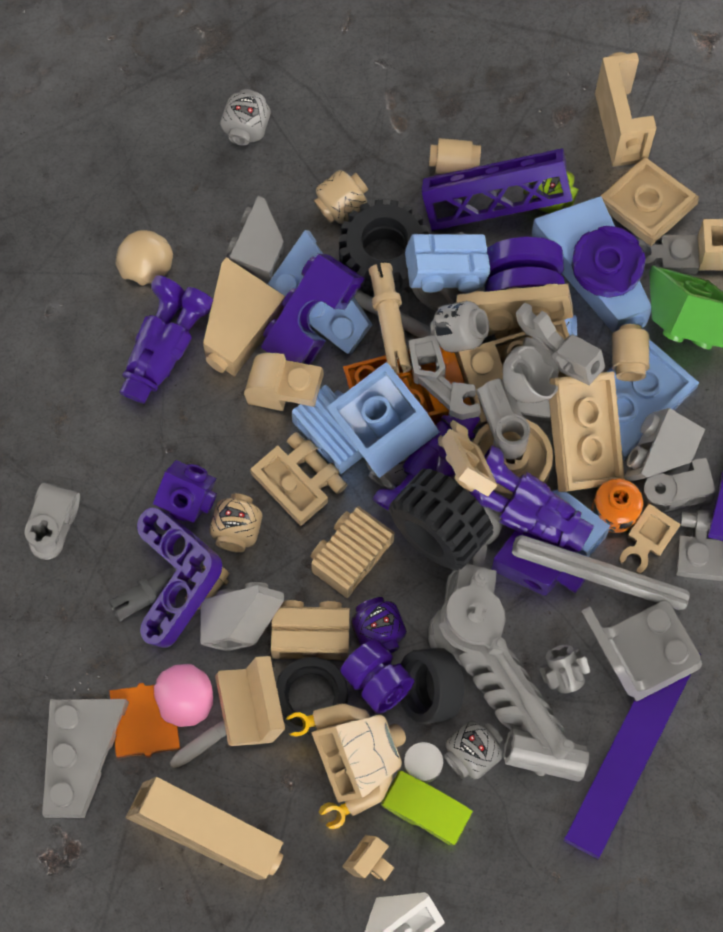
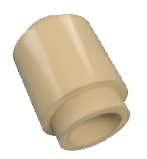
[429,138,481,174]
[612,324,649,381]

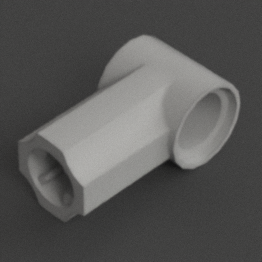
[476,378,530,459]

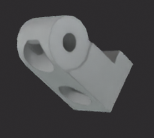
[642,457,716,513]

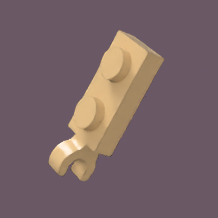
[438,420,498,496]

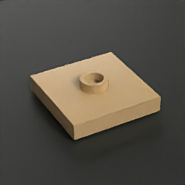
[601,157,699,246]

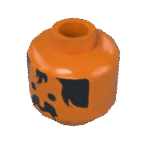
[591,478,643,533]

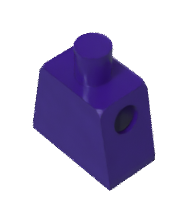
[491,531,586,596]

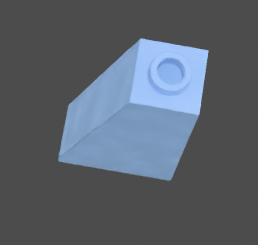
[531,196,651,332]

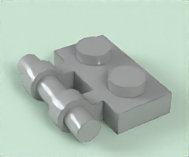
[675,509,723,581]

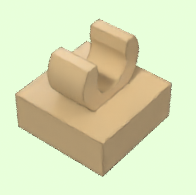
[342,835,394,881]

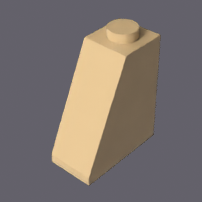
[203,258,285,377]

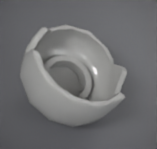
[503,346,558,403]

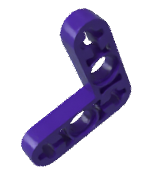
[137,508,222,648]

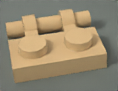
[250,432,348,526]

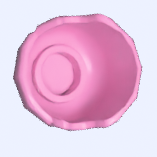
[154,664,213,727]

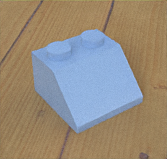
[326,362,440,478]

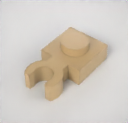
[619,504,681,574]

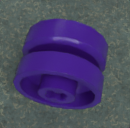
[484,237,565,292]

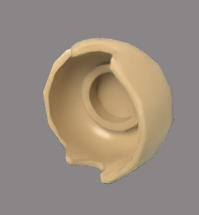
[115,230,173,286]

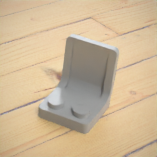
[581,601,702,702]

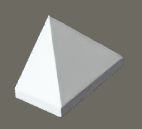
[365,892,445,932]

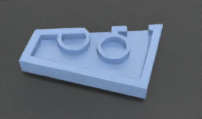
[267,230,373,354]

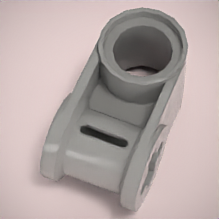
[24,482,80,560]

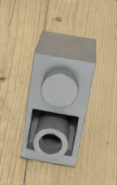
[226,196,285,284]
[624,408,705,481]
[200,582,284,652]

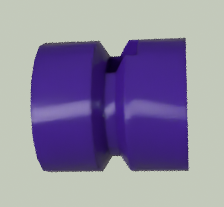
[341,639,414,714]

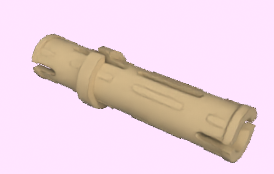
[369,263,412,374]

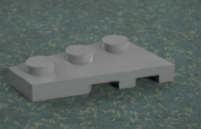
[42,699,129,818]

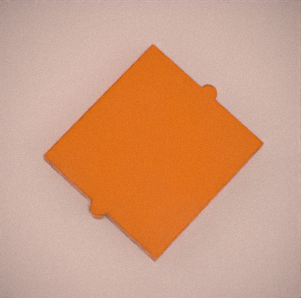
[109,683,180,758]

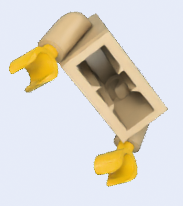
[286,704,406,829]

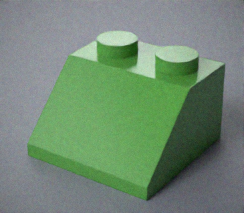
[649,265,723,350]

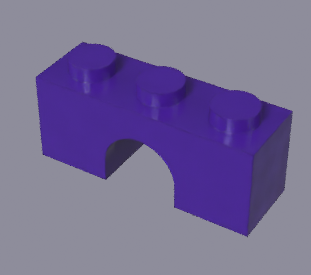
[260,253,364,365]

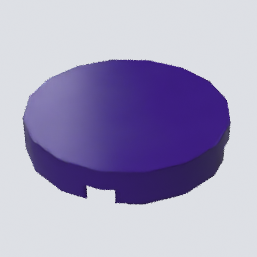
[571,226,646,298]

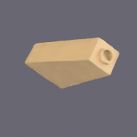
[125,777,283,880]

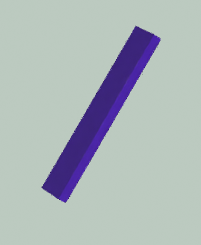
[563,653,701,859]

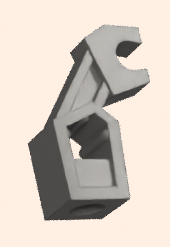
[516,303,605,385]
[408,335,481,420]

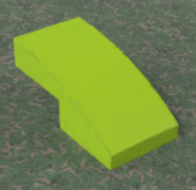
[380,771,473,845]

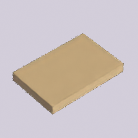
[549,372,625,492]

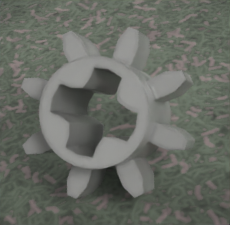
[539,645,591,693]

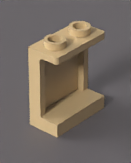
[595,52,657,167]

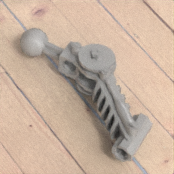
[427,507,589,782]

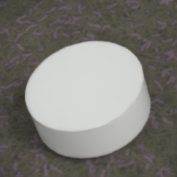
[404,742,443,783]

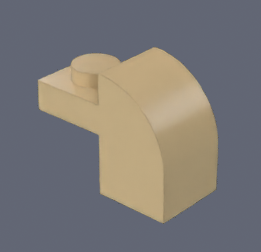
[244,353,324,411]

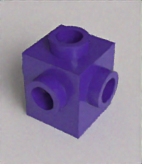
[153,460,217,523]

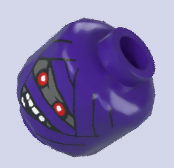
[351,597,407,654]

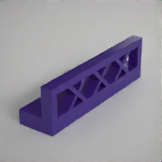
[421,148,572,231]

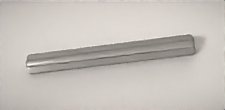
[512,535,690,610]

